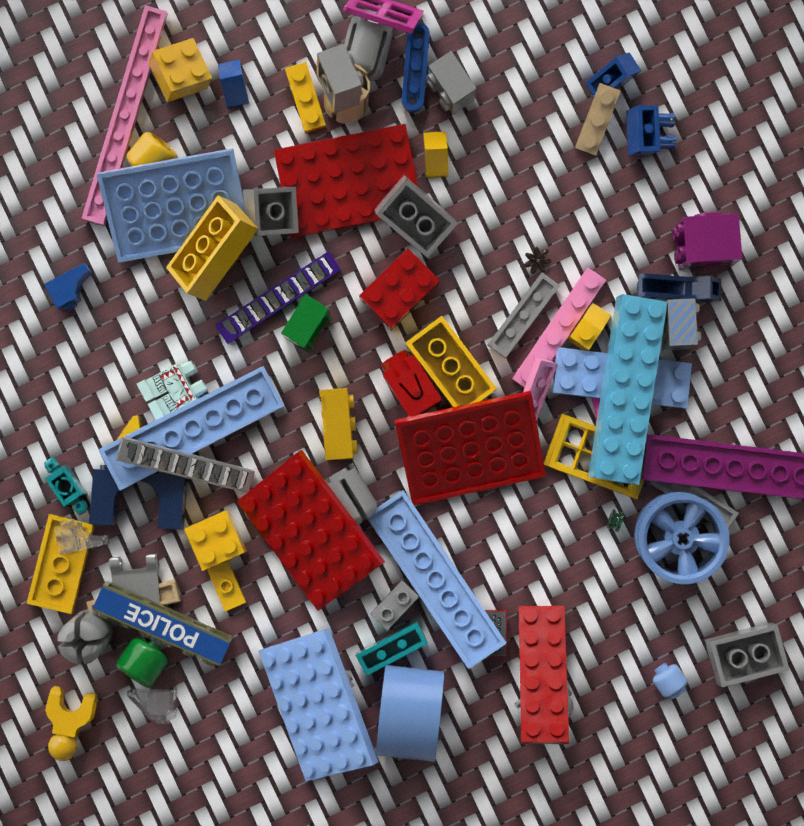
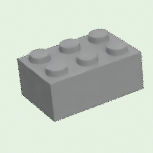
[374,175,458,258]
[705,623,790,687]

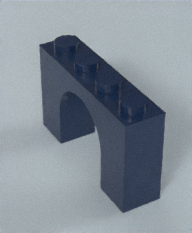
[89,465,188,529]

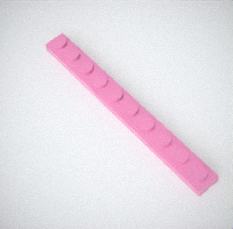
[81,5,168,226]

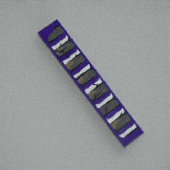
[215,251,341,344]

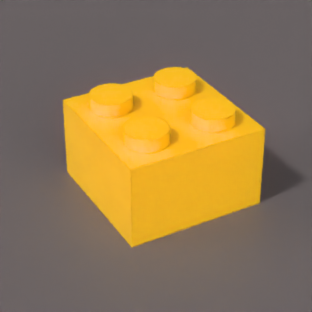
[148,38,212,102]
[184,510,248,571]

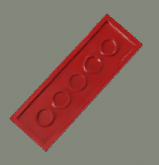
[519,606,569,744]

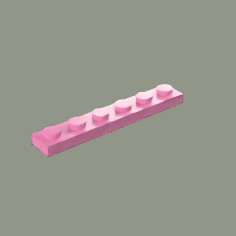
[512,267,606,388]

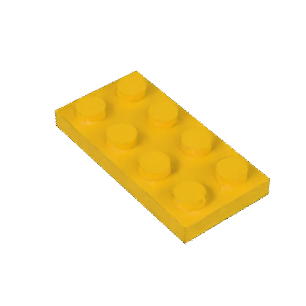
[26,514,95,614]

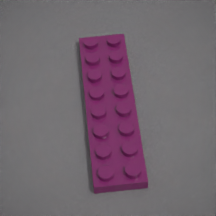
[641,434,804,500]

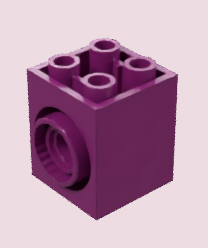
[672,212,742,270]

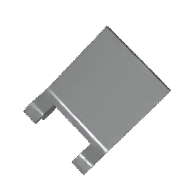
[109,554,160,604]

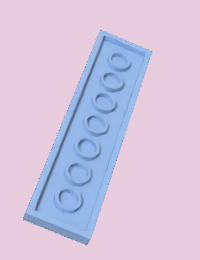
[98,366,284,491]
[368,490,506,669]

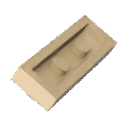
[575,83,621,155]

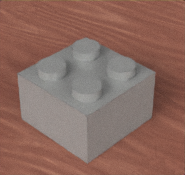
[316,44,364,114]
[427,51,477,115]
[243,187,299,236]

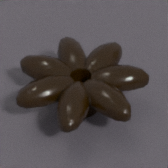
[523,246,552,274]

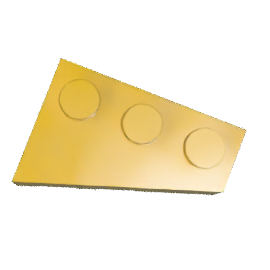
[319,388,358,461]

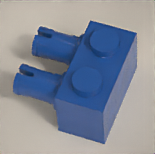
[626,105,676,156]

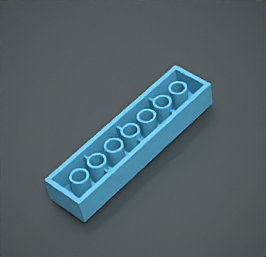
[588,294,668,485]

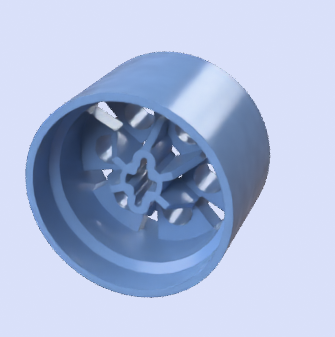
[376,665,444,762]

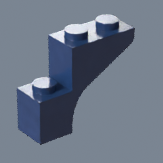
[637,273,721,303]

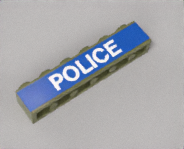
[92,581,233,666]

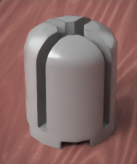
[344,16,393,81]
[325,463,377,525]
[57,609,114,665]

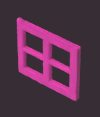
[343,0,424,34]

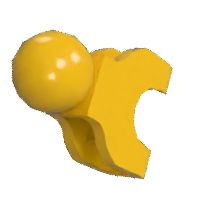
[45,686,98,761]

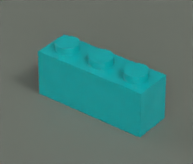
[355,621,428,676]

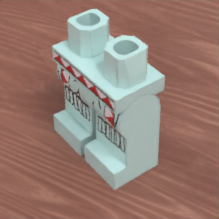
[137,361,208,420]

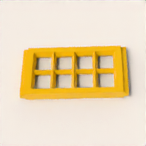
[544,414,644,499]

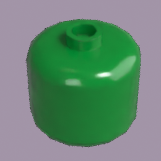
[116,638,168,688]

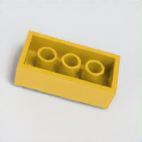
[166,195,259,301]
[405,316,497,407]

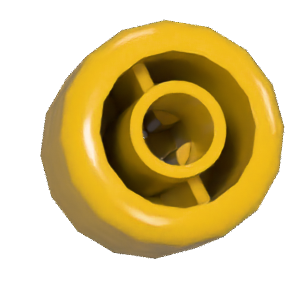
[127,132,178,166]

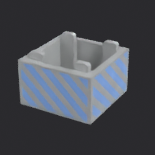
[662,298,701,351]

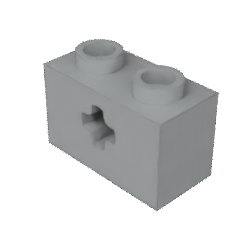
[371,579,419,630]

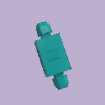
[44,457,88,515]

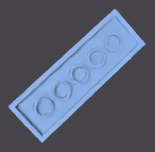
[552,347,692,409]

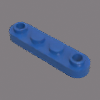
[402,22,430,113]

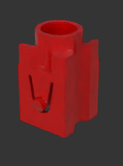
[381,350,442,417]

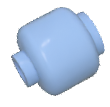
[653,663,687,699]

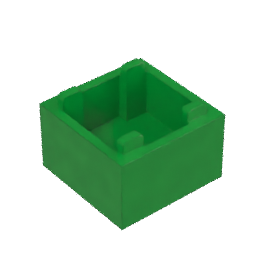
[281,294,332,352]

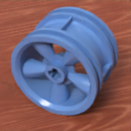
[634,491,730,584]

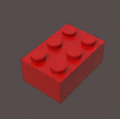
[359,248,440,331]

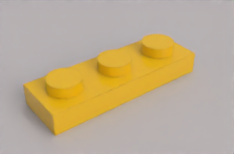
[285,62,326,133]

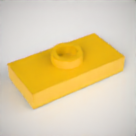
[207,560,246,611]

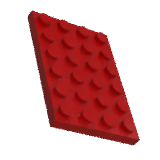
[274,124,418,239]
[394,391,546,505]
[237,450,385,611]

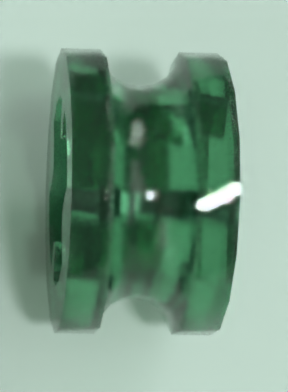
[607,509,624,532]

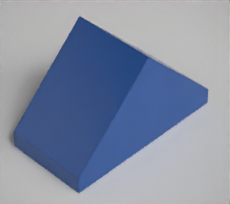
[218,59,249,108]

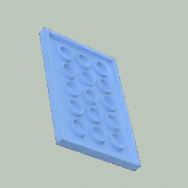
[97,148,244,263]
[258,628,378,781]

